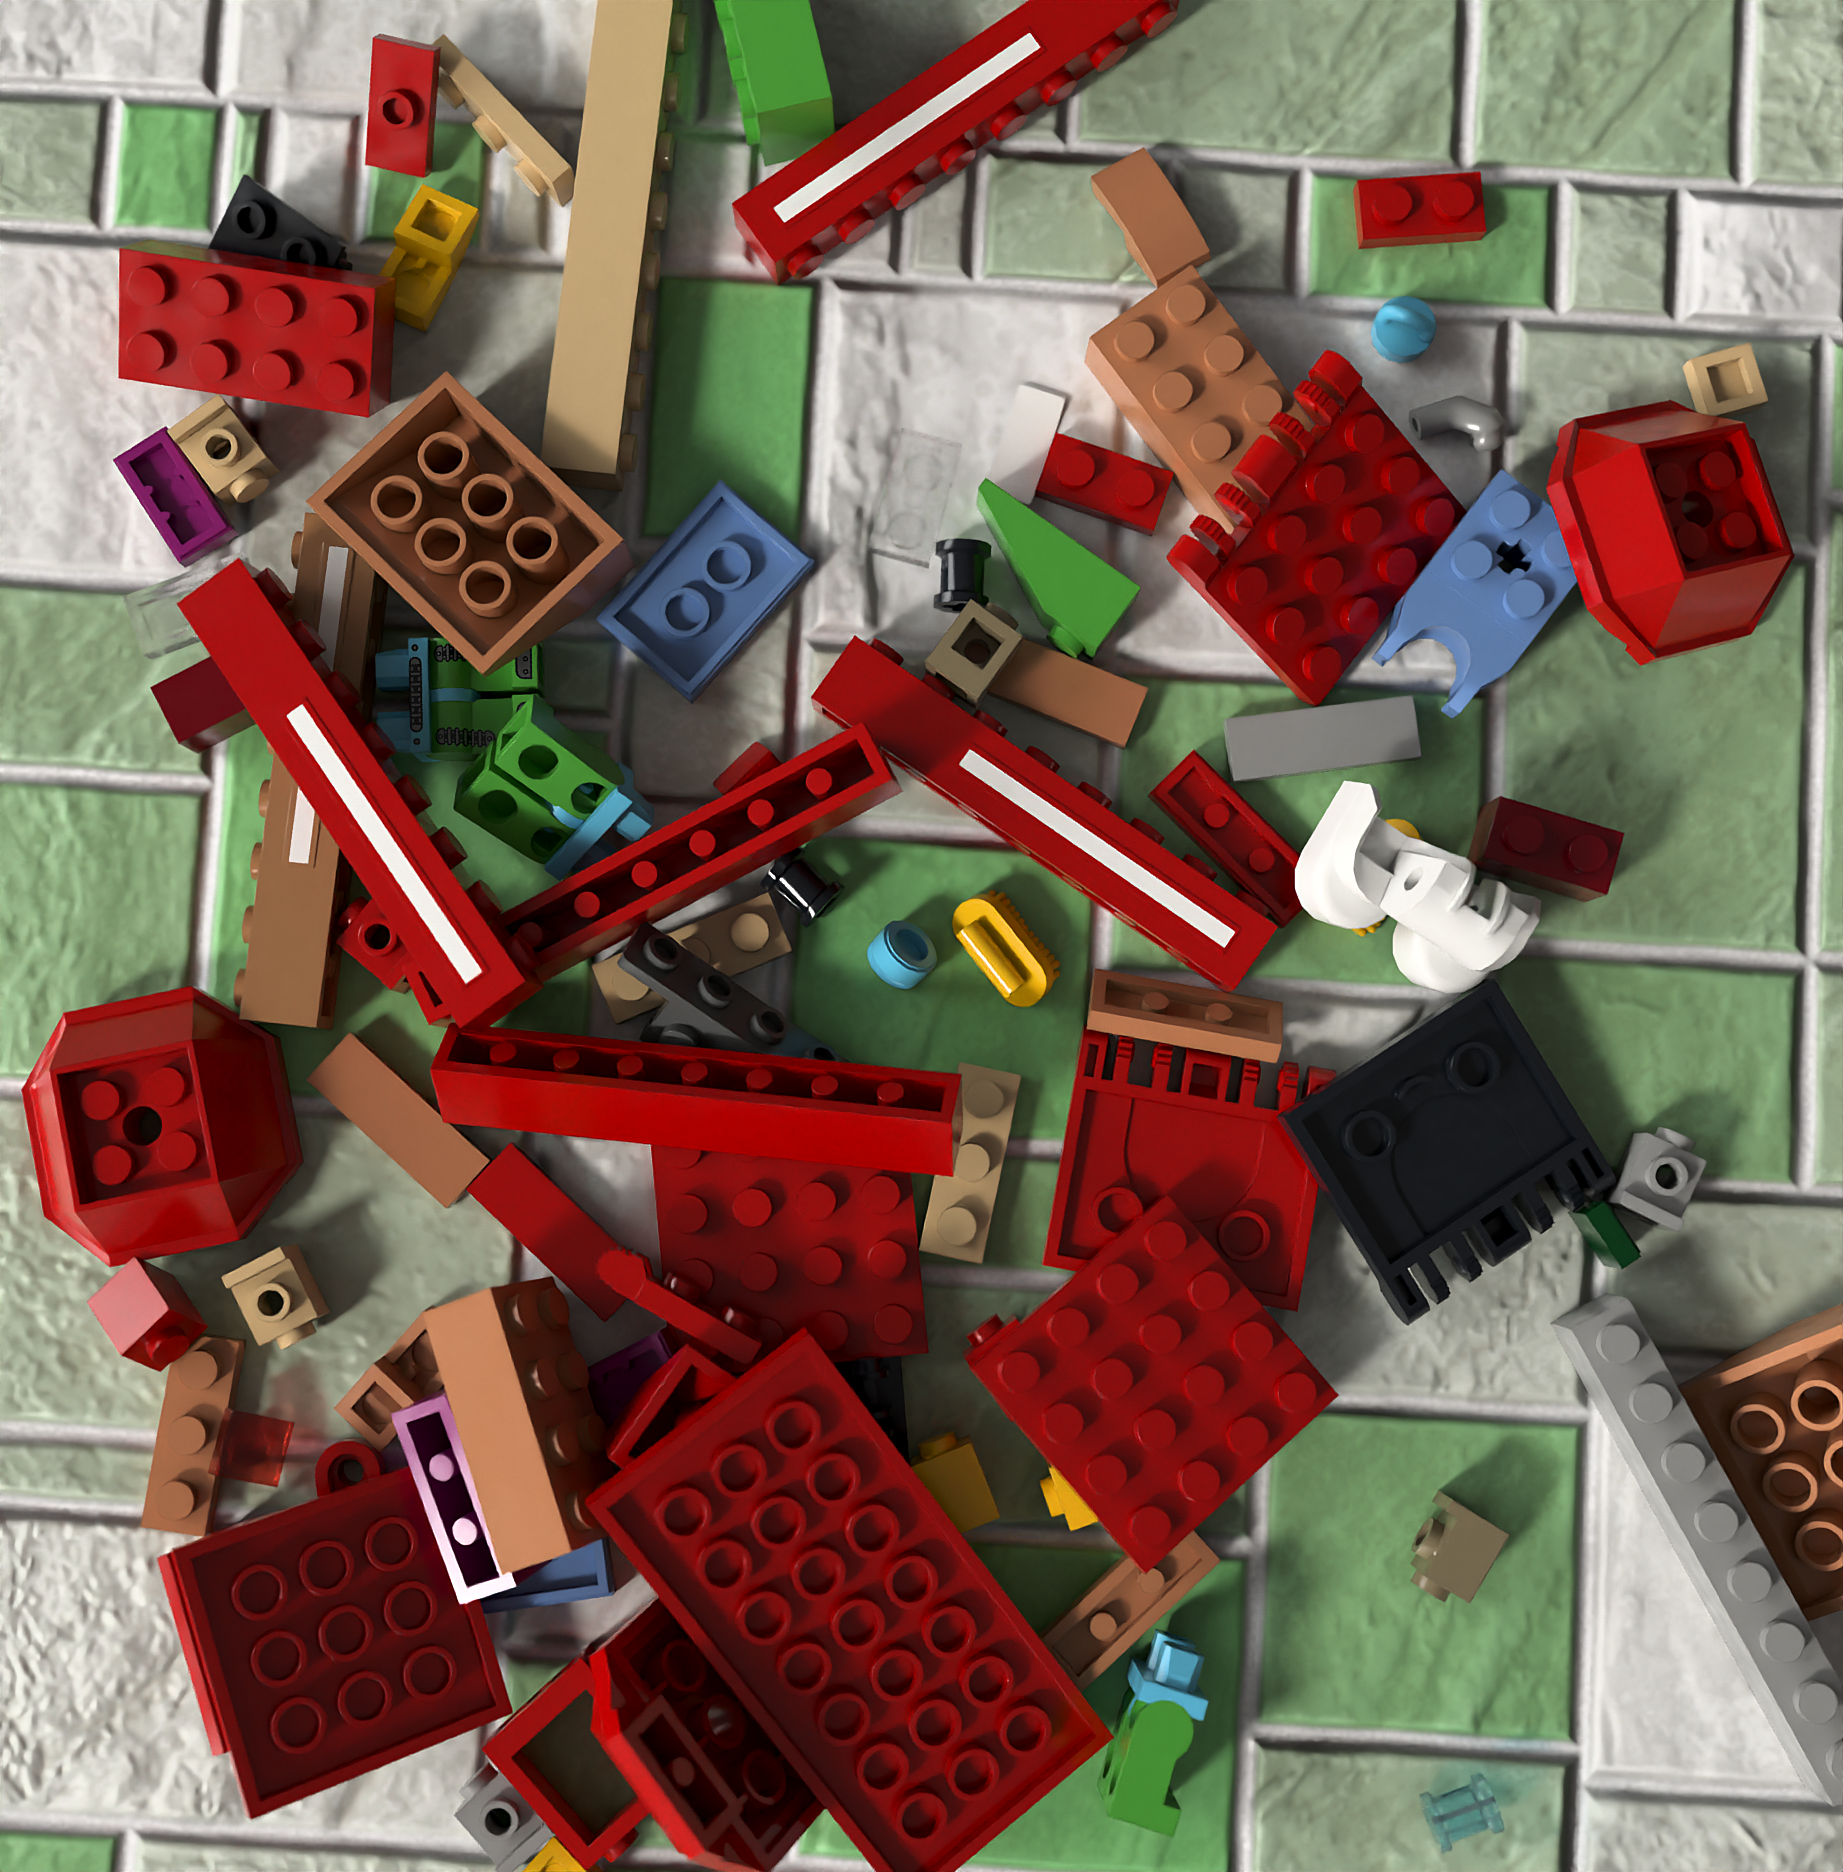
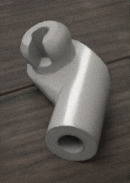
[1409,396,1505,452]

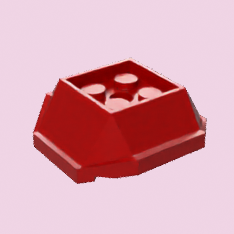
[1546,400,1795,666]
[21,986,304,1267]
[589,1595,825,1872]

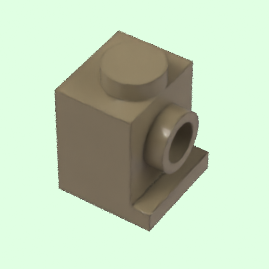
[925,599,1023,710]
[1410,1490,1510,1604]

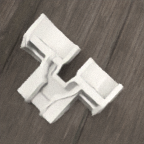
[1295,780,1541,994]

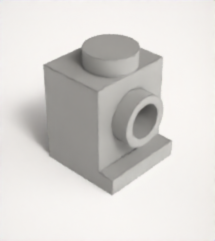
[1601,1127,1707,1232]
[454,1762,554,1872]

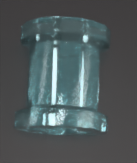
[1419,1772,1505,1854]

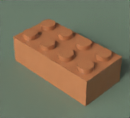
[1084,264,1314,534]
[422,1276,615,1575]

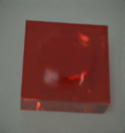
[208,1408,295,1488]

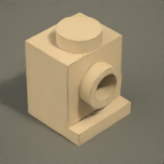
[167,394,280,508]
[221,1244,330,1350]

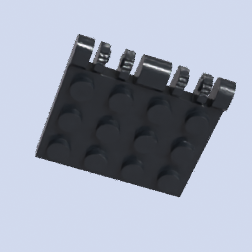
[1276,978,1616,1325]

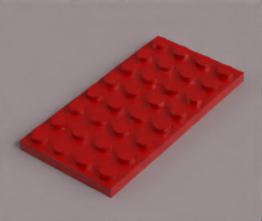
[585,1327,1114,1872]

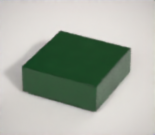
[1568,1200,1641,1269]

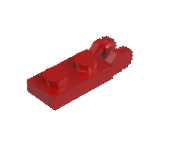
[595,1246,767,1366]

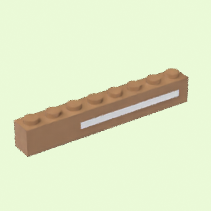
[234,512,389,1030]

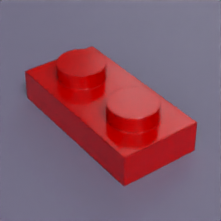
[1353,171,1486,249]
[1034,432,1174,537]

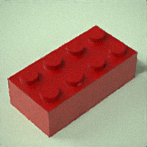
[118,239,397,418]

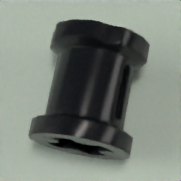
[933,538,991,613]
[760,846,845,928]

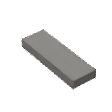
[1223,695,1422,784]

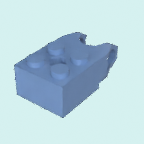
[1371,469,1577,719]

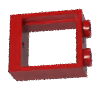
[481,1644,650,1871]

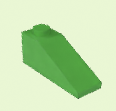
[976,478,1141,661]

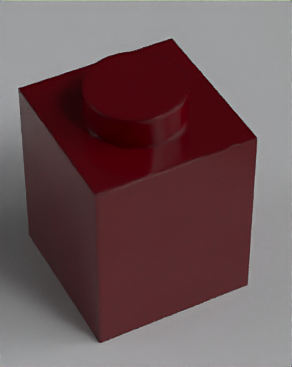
[150,656,256,754]

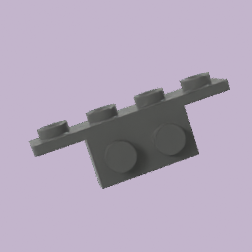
[617,922,850,1063]

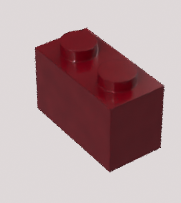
[1467,796,1625,902]

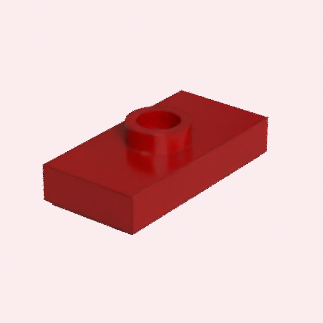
[365,33,441,178]

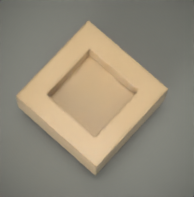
[1682,342,1769,418]

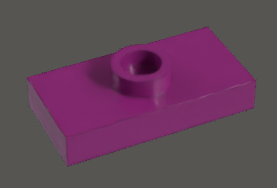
[113,426,239,568]
[587,1326,680,1431]

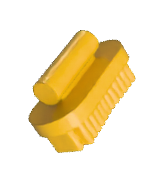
[952,890,1060,1007]

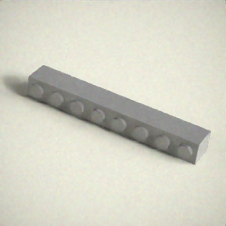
[1550,1293,1843,1807]

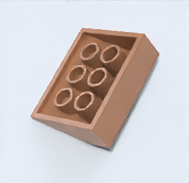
[306,371,635,678]
[1677,1303,1843,1622]

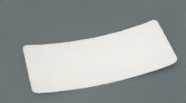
[988,384,1065,505]

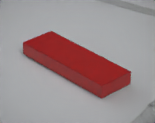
[1147,750,1303,929]
[466,1142,629,1323]

